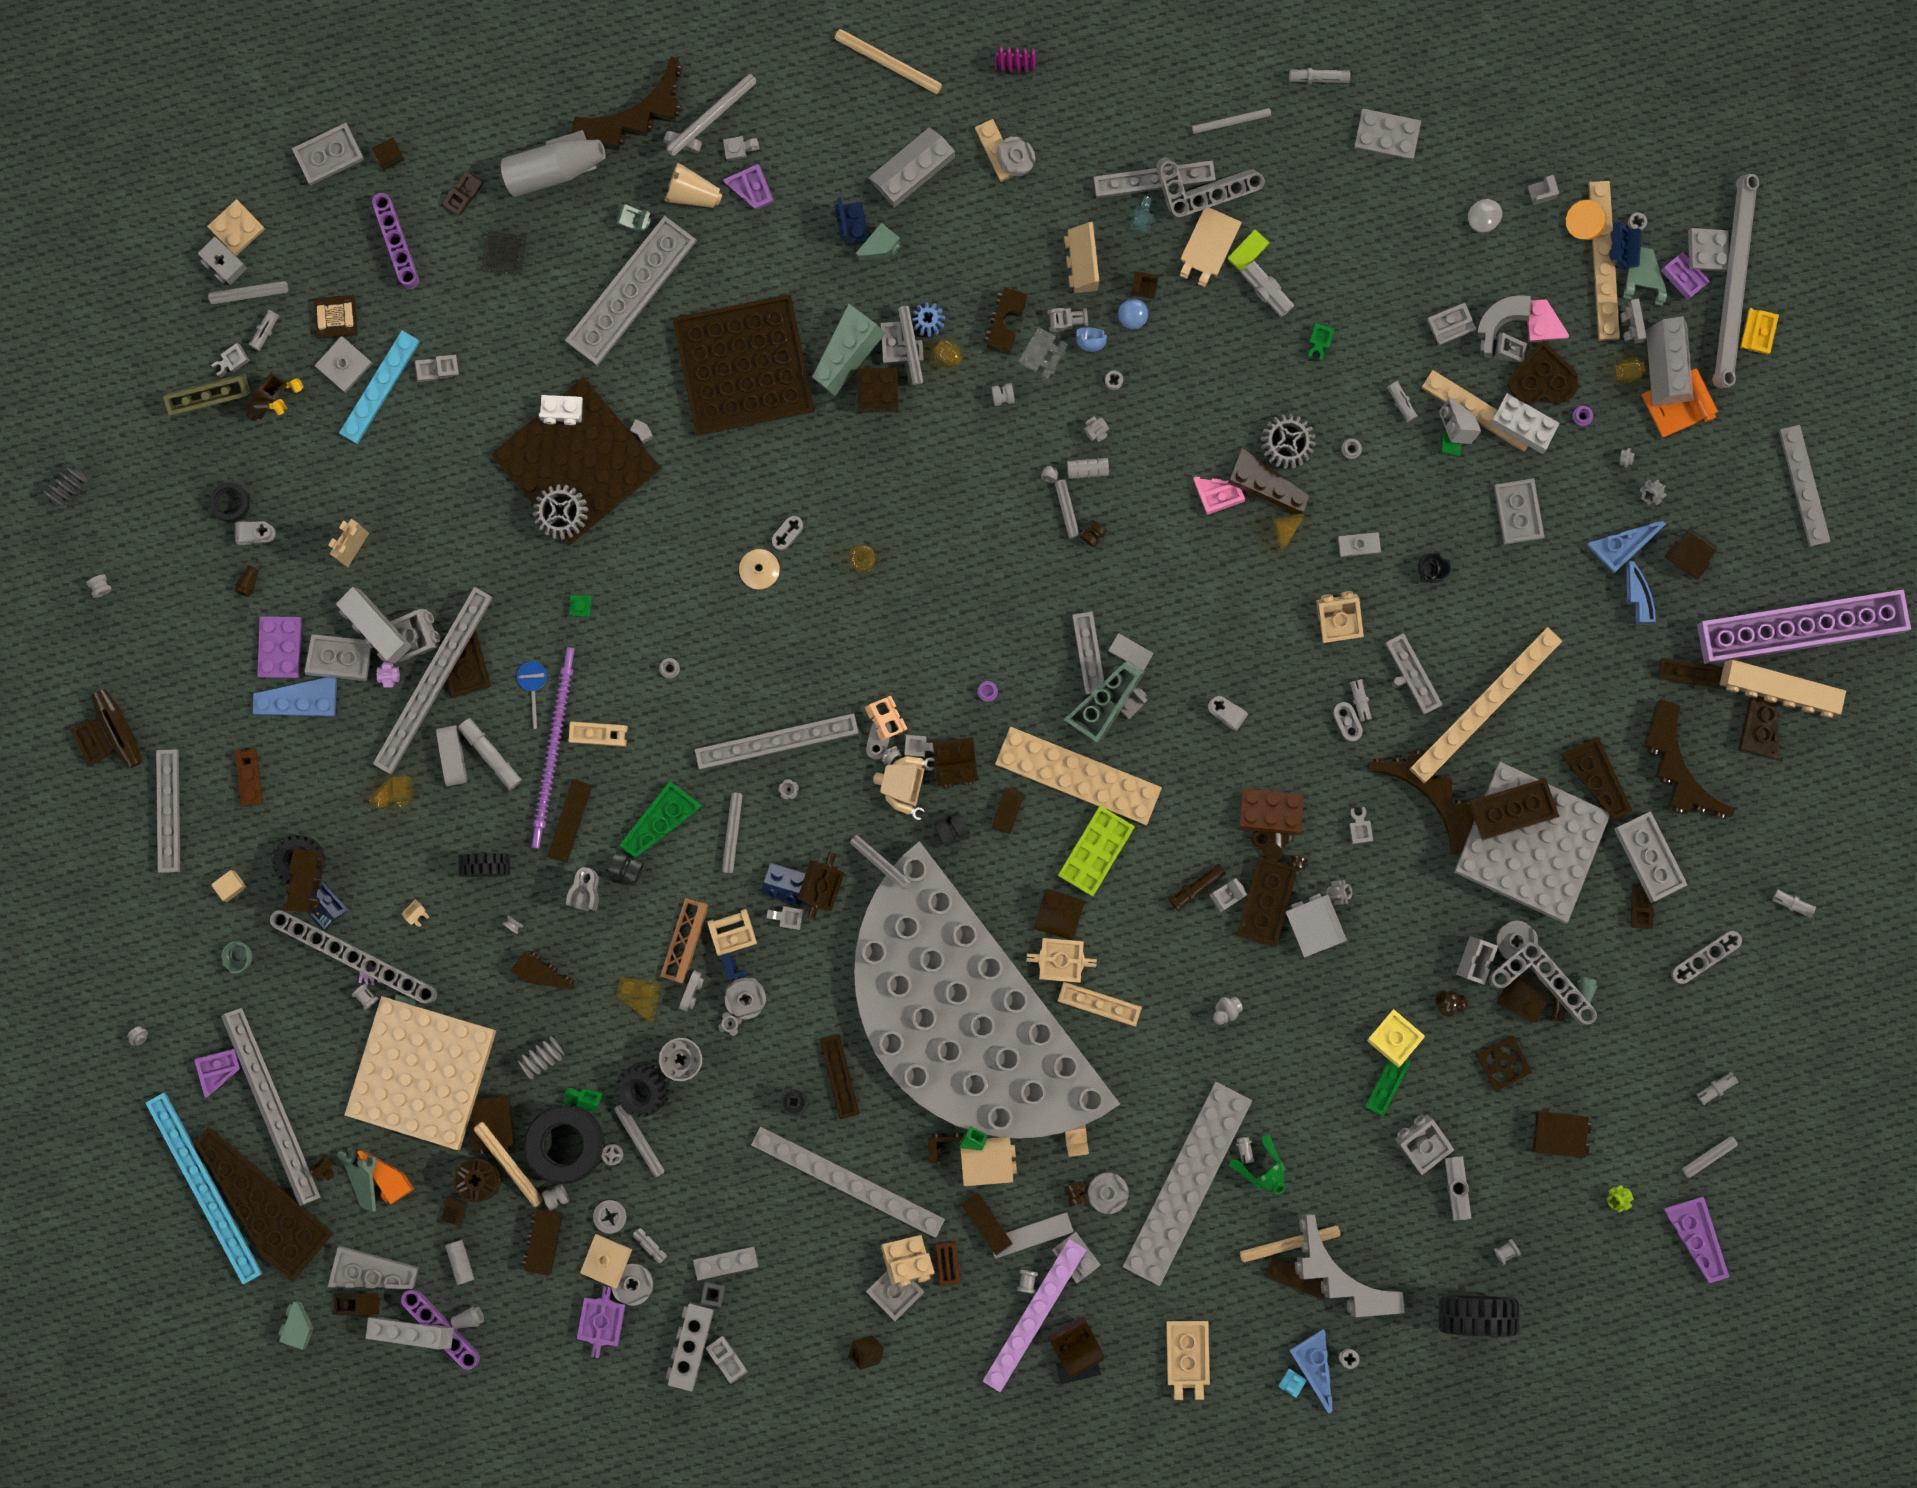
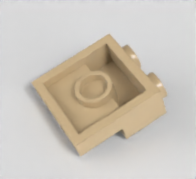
[1316,591,1364,643]
[881,1235,934,1288]

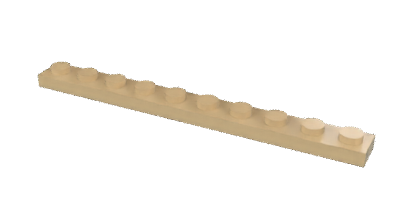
[1410,627,1562,783]

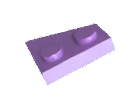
[723,164,774,210]
[194,1048,241,1097]

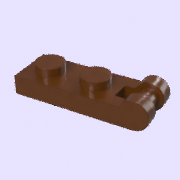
[235,747,263,807]

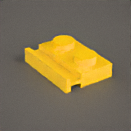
[1740,308,1779,355]

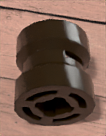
[1079,519,1107,548]
[1064,1181,1089,1207]

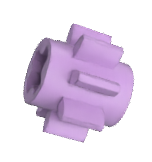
[377,662,400,687]

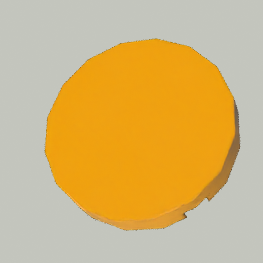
[1566,200,1607,240]

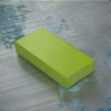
[1227,230,1270,272]

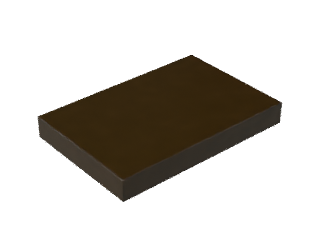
[438,629,492,698]

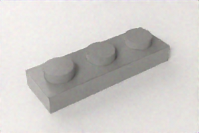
[693,1247,759,1280]

